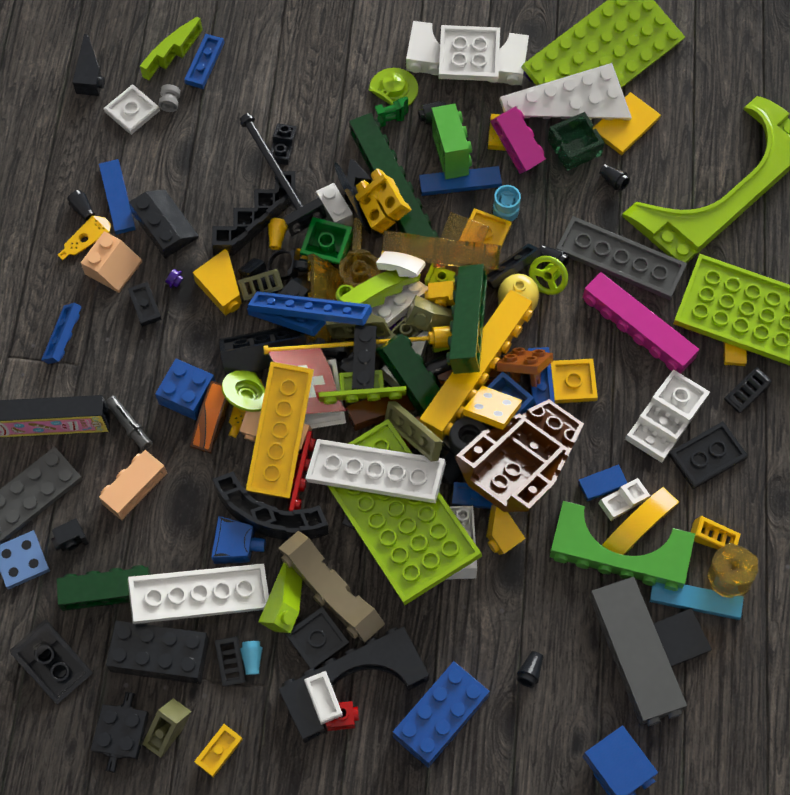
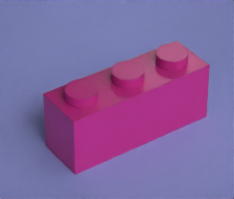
[490,106,546,174]

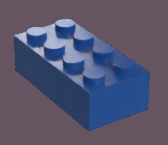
[393,661,490,768]

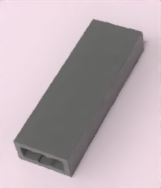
[589,577,687,726]

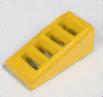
[691,516,741,555]

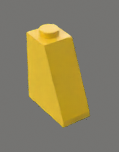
[193,249,242,316]

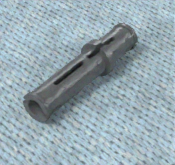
[105,396,153,451]

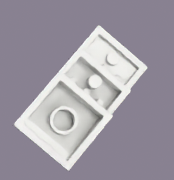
[625,369,710,463]

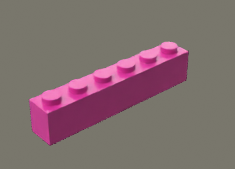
[583,272,699,374]

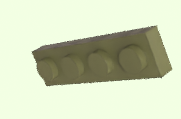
[385,401,443,462]

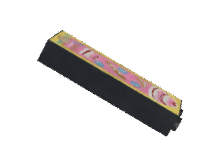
[0,395,110,437]

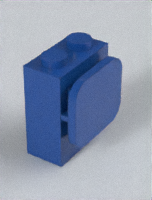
[582,725,658,795]

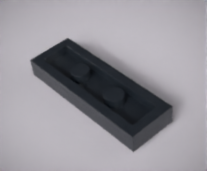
[486,244,542,289]
[352,325,377,390]

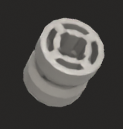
[158,84,181,112]

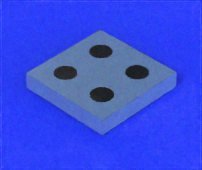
[0,530,50,589]

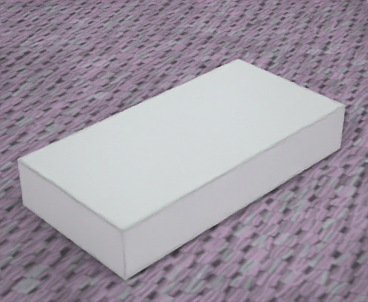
[304,671,343,724]

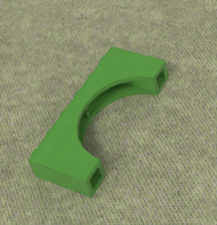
[550,501,695,591]

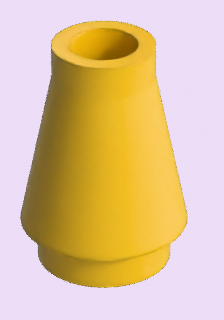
[268,218,287,250]

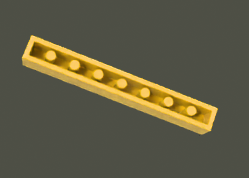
[419,290,533,440]

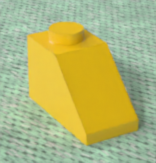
[486,504,526,555]

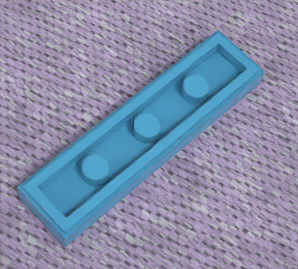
[649,582,744,620]

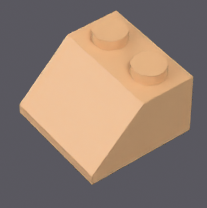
[81,231,142,293]

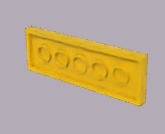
[246,362,314,499]

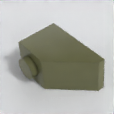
[142,698,192,758]

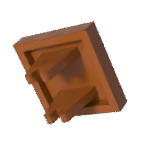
[497,347,553,387]

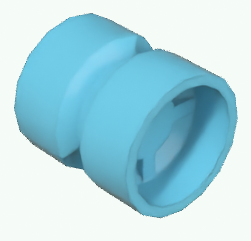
[493,185,521,221]

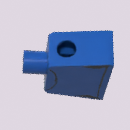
[211,516,266,564]

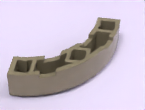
[278,531,385,642]

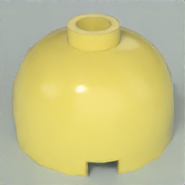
[497,274,539,311]

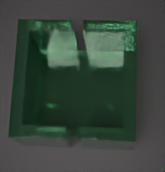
[548,112,605,171]

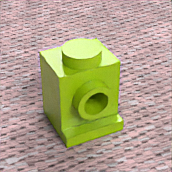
[425,262,456,288]

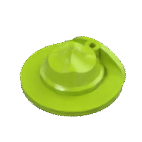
[369,68,418,106]
[221,370,265,412]

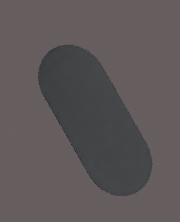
[334,162,371,234]

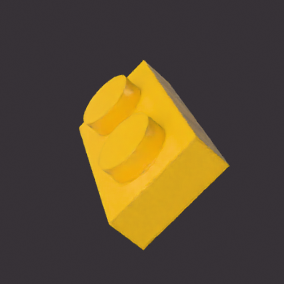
[194,724,243,778]

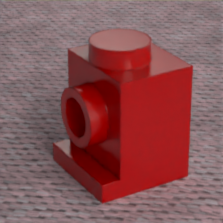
[326,701,359,731]

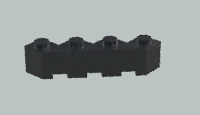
[212,171,295,256]

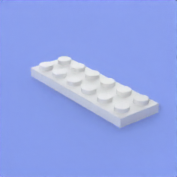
[305,439,446,503]
[128,564,269,624]

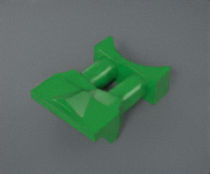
[375,97,408,127]

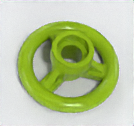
[529,256,568,295]

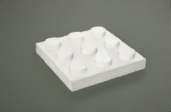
[439,25,500,81]

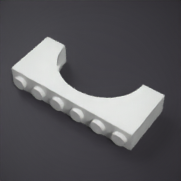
[406,21,529,85]

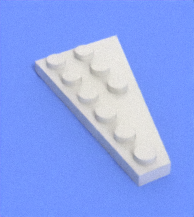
[499,63,632,120]

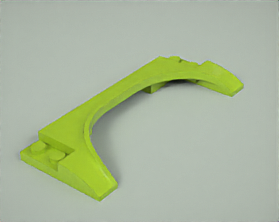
[622,96,790,263]

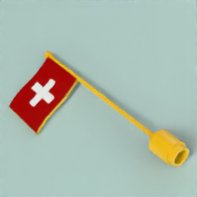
[263,326,452,414]

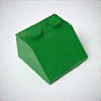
[300,217,353,265]

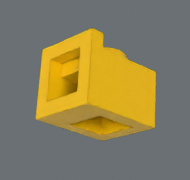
[425,281,456,307]

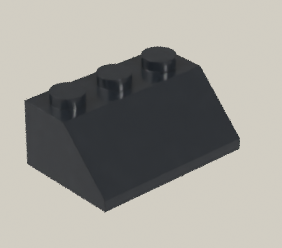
[129,189,199,258]

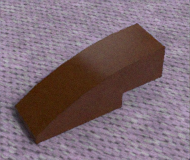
[346,395,415,431]

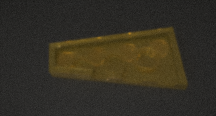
[308,253,342,343]

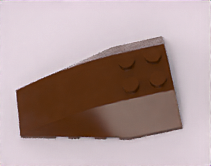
[455,399,584,512]

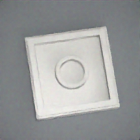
[104,84,160,135]

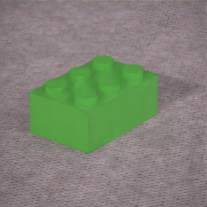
[432,104,472,180]

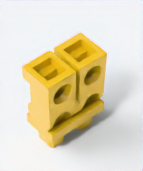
[355,169,412,233]

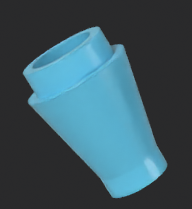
[240,641,263,675]

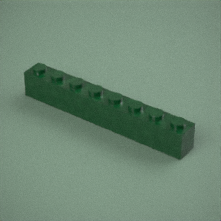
[349,113,439,258]

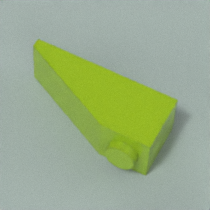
[258,562,302,633]

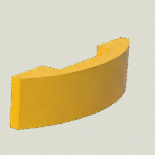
[602,487,679,555]

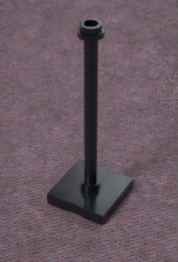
[240,113,327,237]

